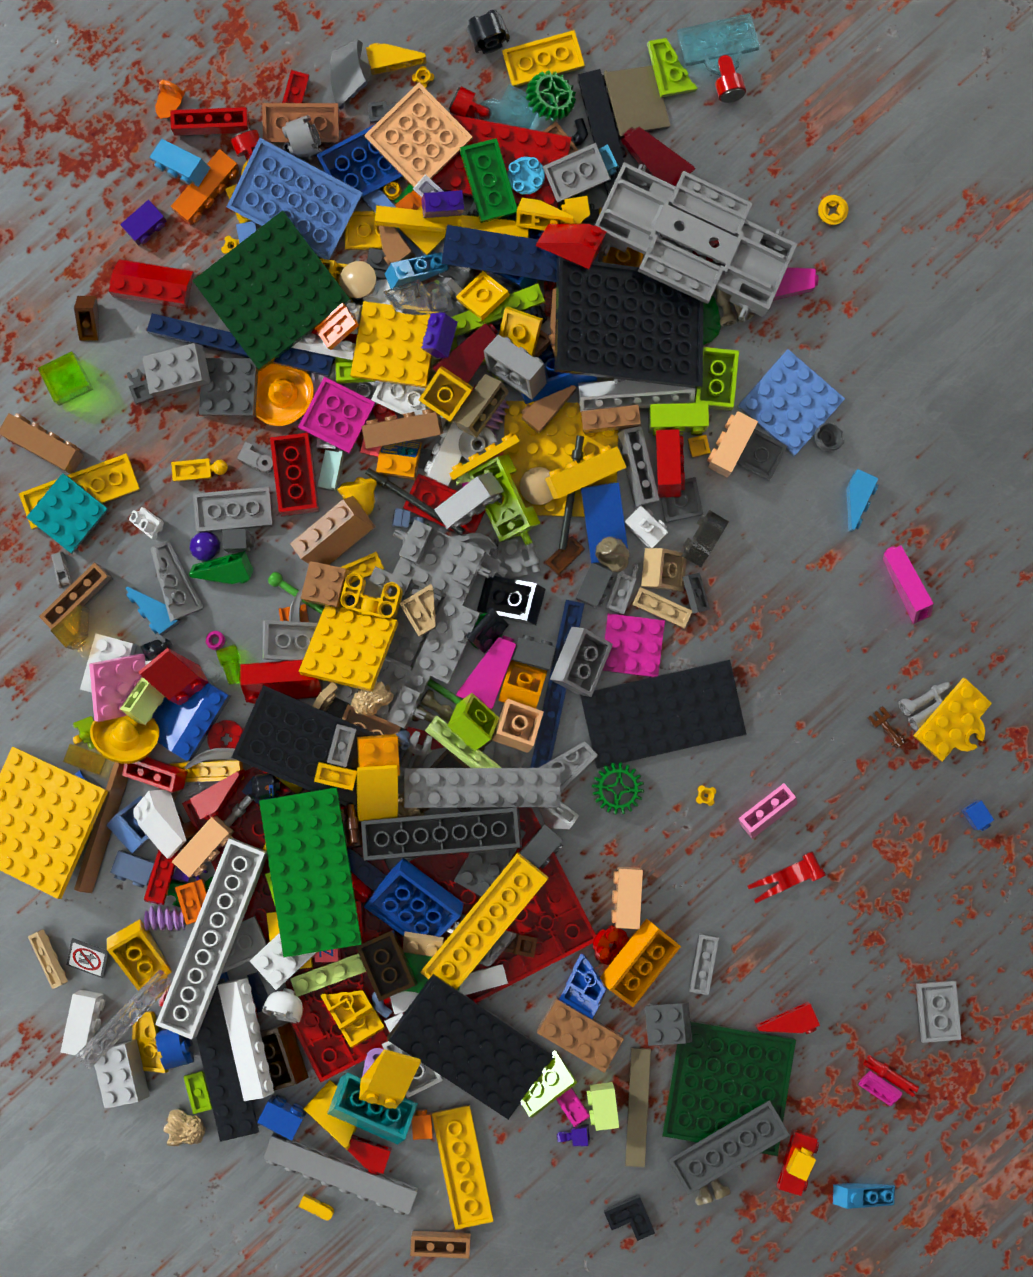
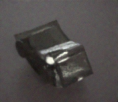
[682,510,729,567]

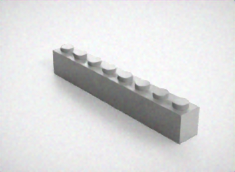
[263,1133,418,1215]

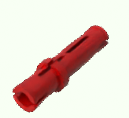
[863,1055,919,1097]

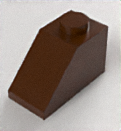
[74,296,99,341]

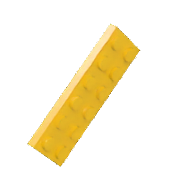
[18,453,141,530]
[432,1104,494,1230]

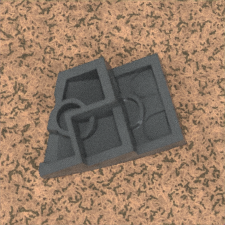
[330,39,371,110]

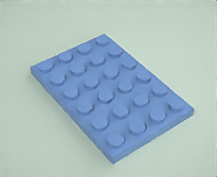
[226,138,363,260]

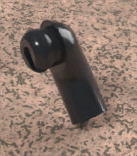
[571,118,588,146]

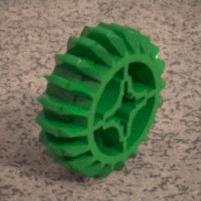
[526,70,576,122]
[592,763,644,815]

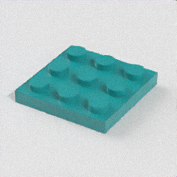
[26,473,109,554]

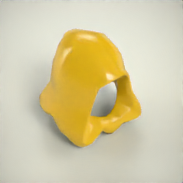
[337,477,377,516]

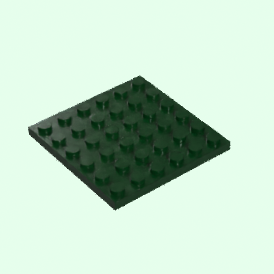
[192,210,351,371]
[662,1021,796,1156]

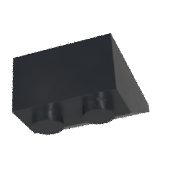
[477,576,546,626]

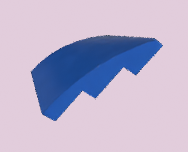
[559,953,607,1019]

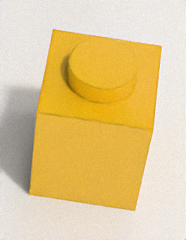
[786,1147,816,1181]

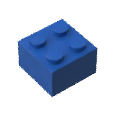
[257,1094,306,1141]

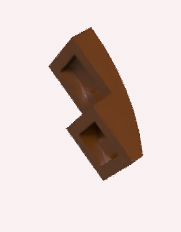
[504,933,538,958]

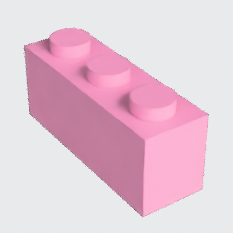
[738,783,797,839]

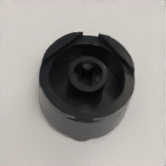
[467,10,510,54]

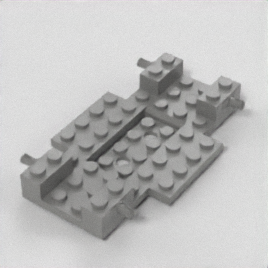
[595,162,797,321]
[335,520,491,729]

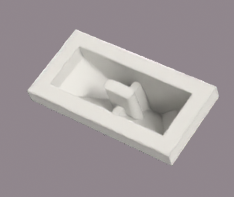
[539,802,580,829]

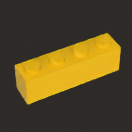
[545,445,626,499]

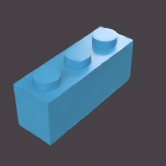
[149,139,210,187]

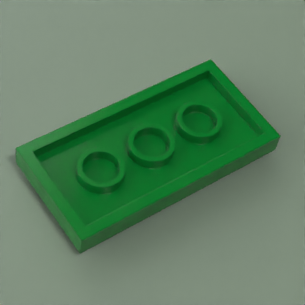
[459,138,517,223]

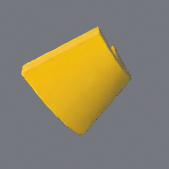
[320,990,385,1049]
[303,1080,357,1150]

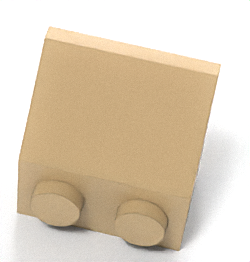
[641,548,687,592]

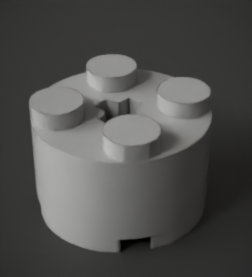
[282,115,322,159]

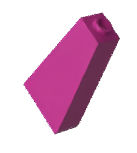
[773,267,819,301]
[883,546,934,624]
[456,635,517,709]

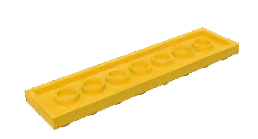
[420,853,549,989]

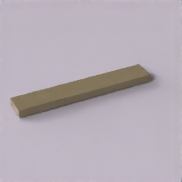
[625,1047,651,1167]

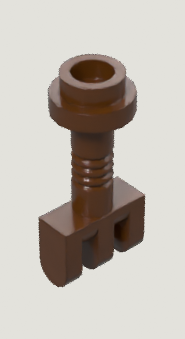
[867,706,906,748]

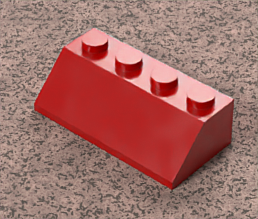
[109,259,194,309]

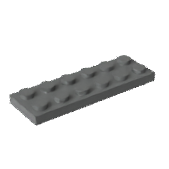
[668,1100,790,1195]

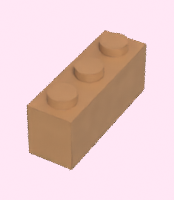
[581,405,641,434]
[410,1231,471,1259]

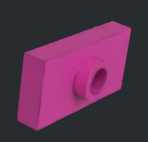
[858,1071,903,1106]
[556,1087,590,1128]

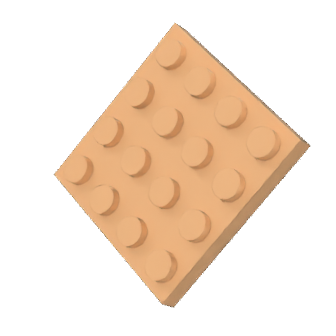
[364,82,473,187]

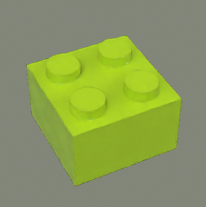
[447,693,499,751]

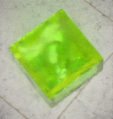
[38,351,93,406]

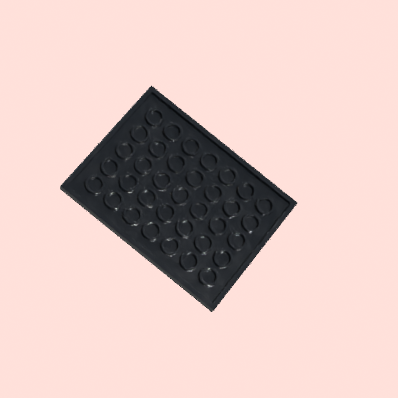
[554,256,703,389]

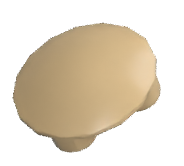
[339,261,376,298]
[520,467,553,505]

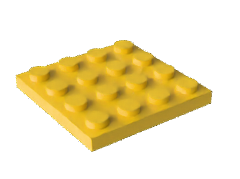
[350,301,439,388]
[299,606,398,692]

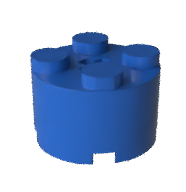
[156,1029,194,1070]

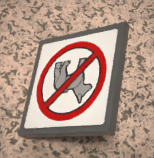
[66,938,109,978]

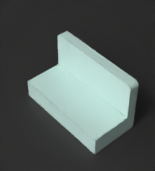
[317,450,344,492]

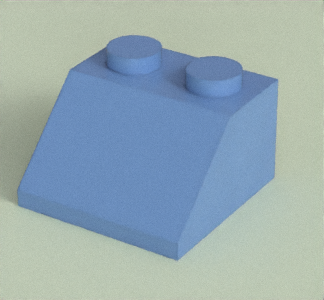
[106,796,150,854]

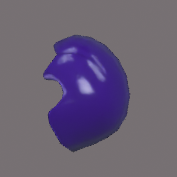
[189,532,220,561]

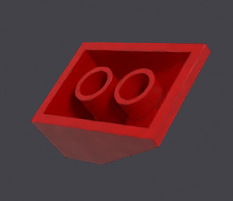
[536,224,607,269]
[138,648,209,706]

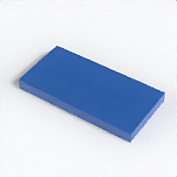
[581,482,628,564]

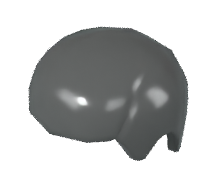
[814,422,844,452]

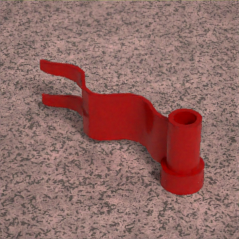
[747,851,826,904]

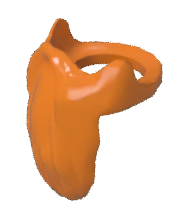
[155,79,186,119]

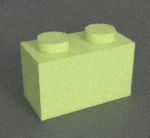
[120,677,165,725]

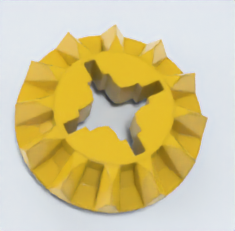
[818,195,848,225]

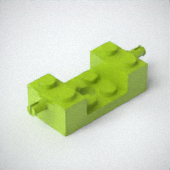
[468,454,541,546]

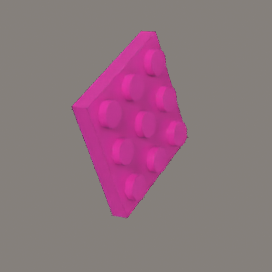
[298,377,376,454]
[602,613,665,677]

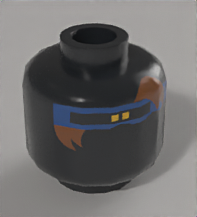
[251,773,280,799]

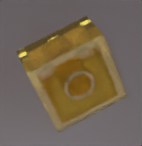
[50,604,90,650]

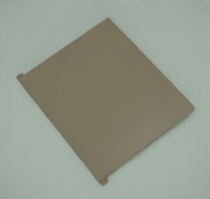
[604,66,670,137]

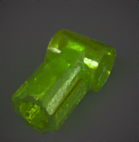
[216,644,240,685]

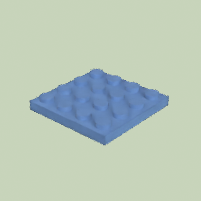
[737,349,845,456]

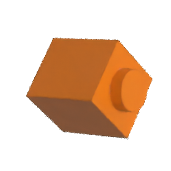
[412,1109,433,1140]

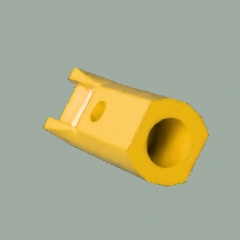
[298,1193,334,1221]

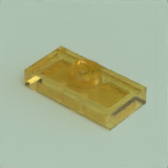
[63,744,106,775]

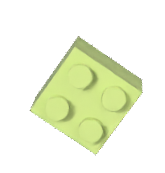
[586,1082,619,1131]

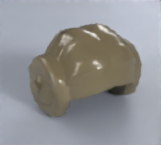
[595,537,630,572]

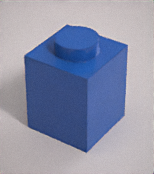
[961,800,994,831]

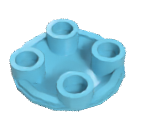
[507,157,545,195]

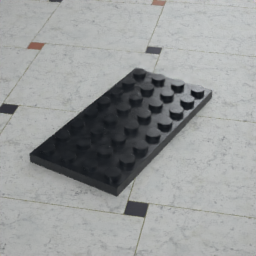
[580,659,747,769]
[231,685,406,811]
[387,974,553,1120]

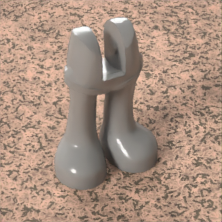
[898,682,951,732]
[398,731,432,780]

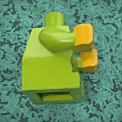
[72,716,95,750]

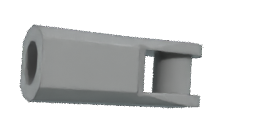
[51,552,72,588]

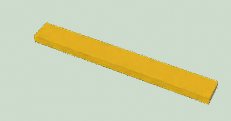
[375,205,529,238]

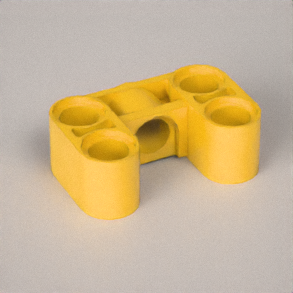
[340,573,403,619]

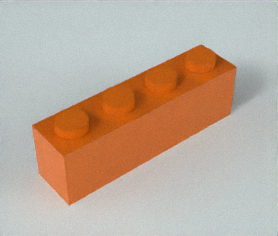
[170,149,239,226]

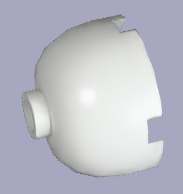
[262,988,303,1023]

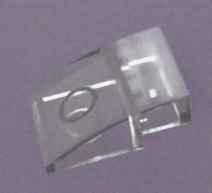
[383,279,453,315]

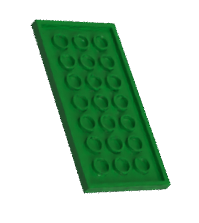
[259,787,362,958]

